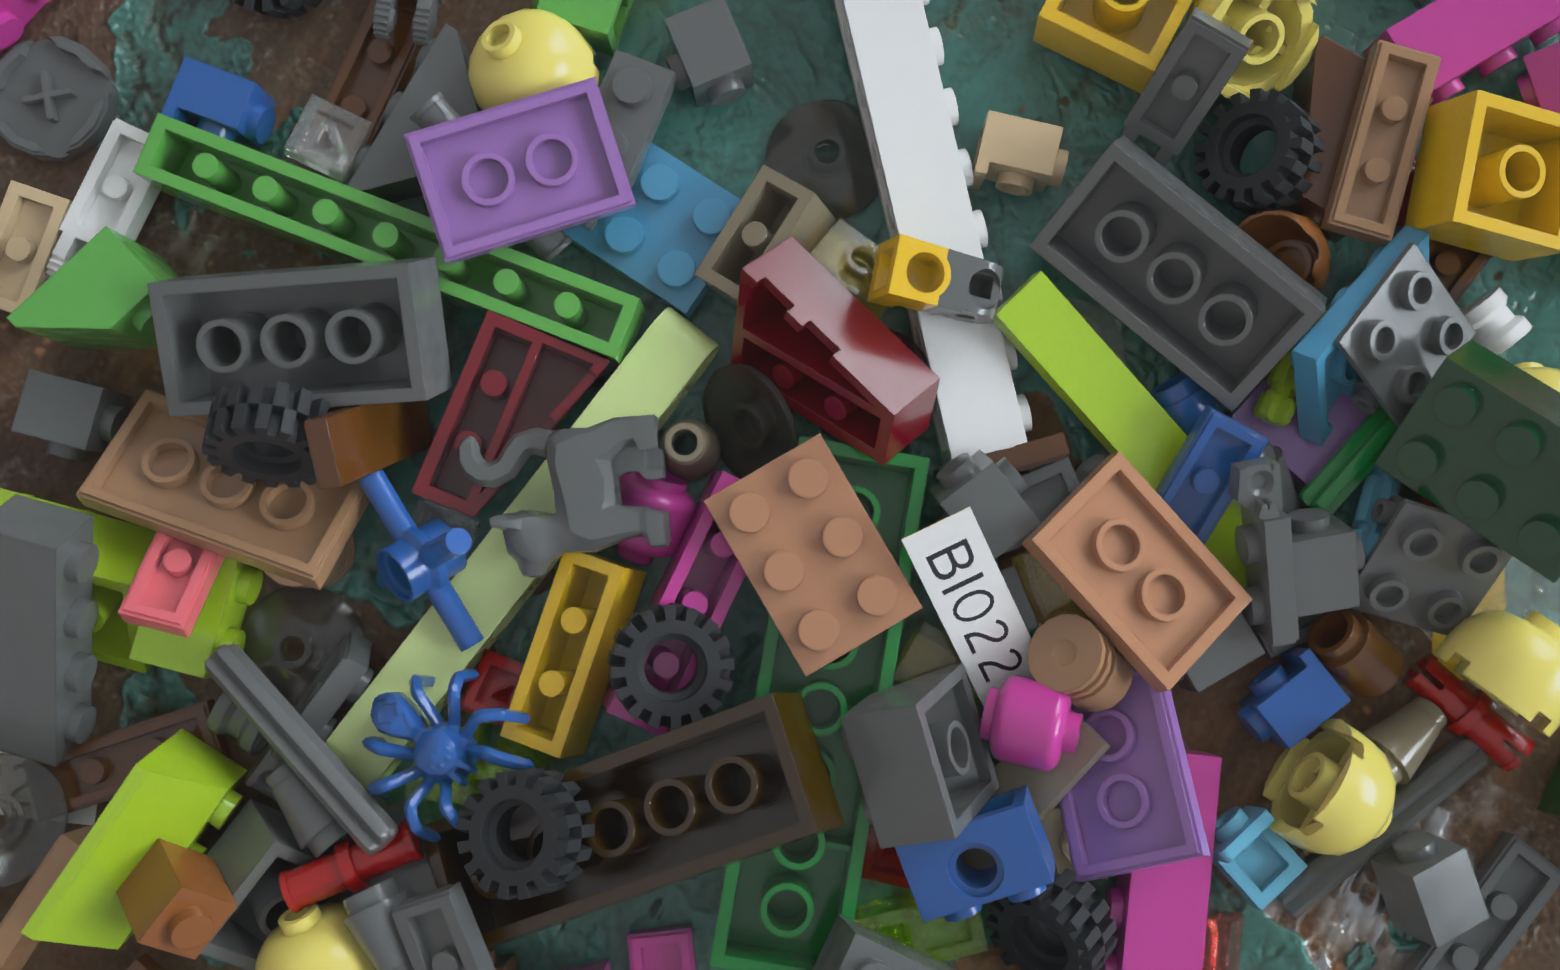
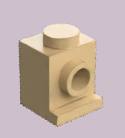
[967,110,1069,196]

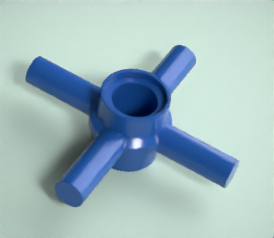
[358,469,484,652]

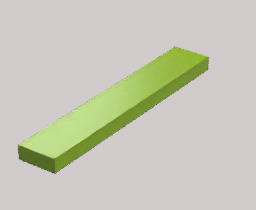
[993,271,1247,587]

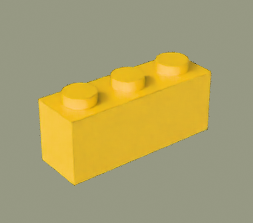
[500,552,647,759]

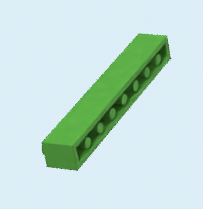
[133,113,647,367]

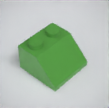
[6,226,180,350]

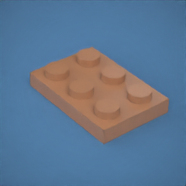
[704,433,923,676]
[1021,451,1253,692]

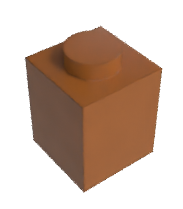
[116,838,238,960]

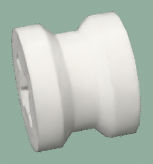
[1460,286,1533,355]

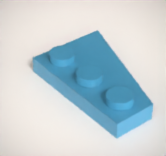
[1290,225,1429,447]

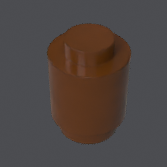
[1307,609,1405,698]

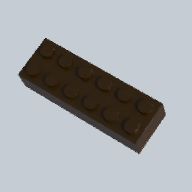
[424,693,845,949]

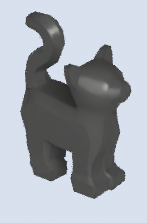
[457,414,672,578]

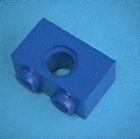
[895,785,1055,922]

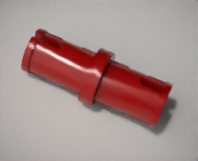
[1402,653,1535,772]
[279,819,424,913]

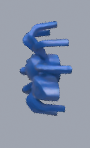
[362,669,534,843]

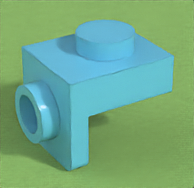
[1212,805,1308,911]

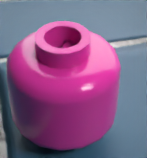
[616,470,695,565]
[980,675,1083,771]

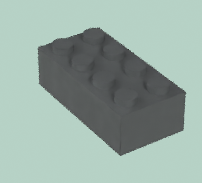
[1029,136,1327,411]
[147,257,453,417]

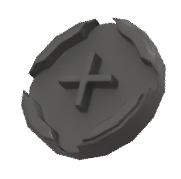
[0,36,118,161]

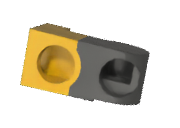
[867,234,1004,324]

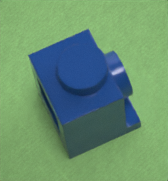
[161,56,276,147]
[1236,647,1351,749]

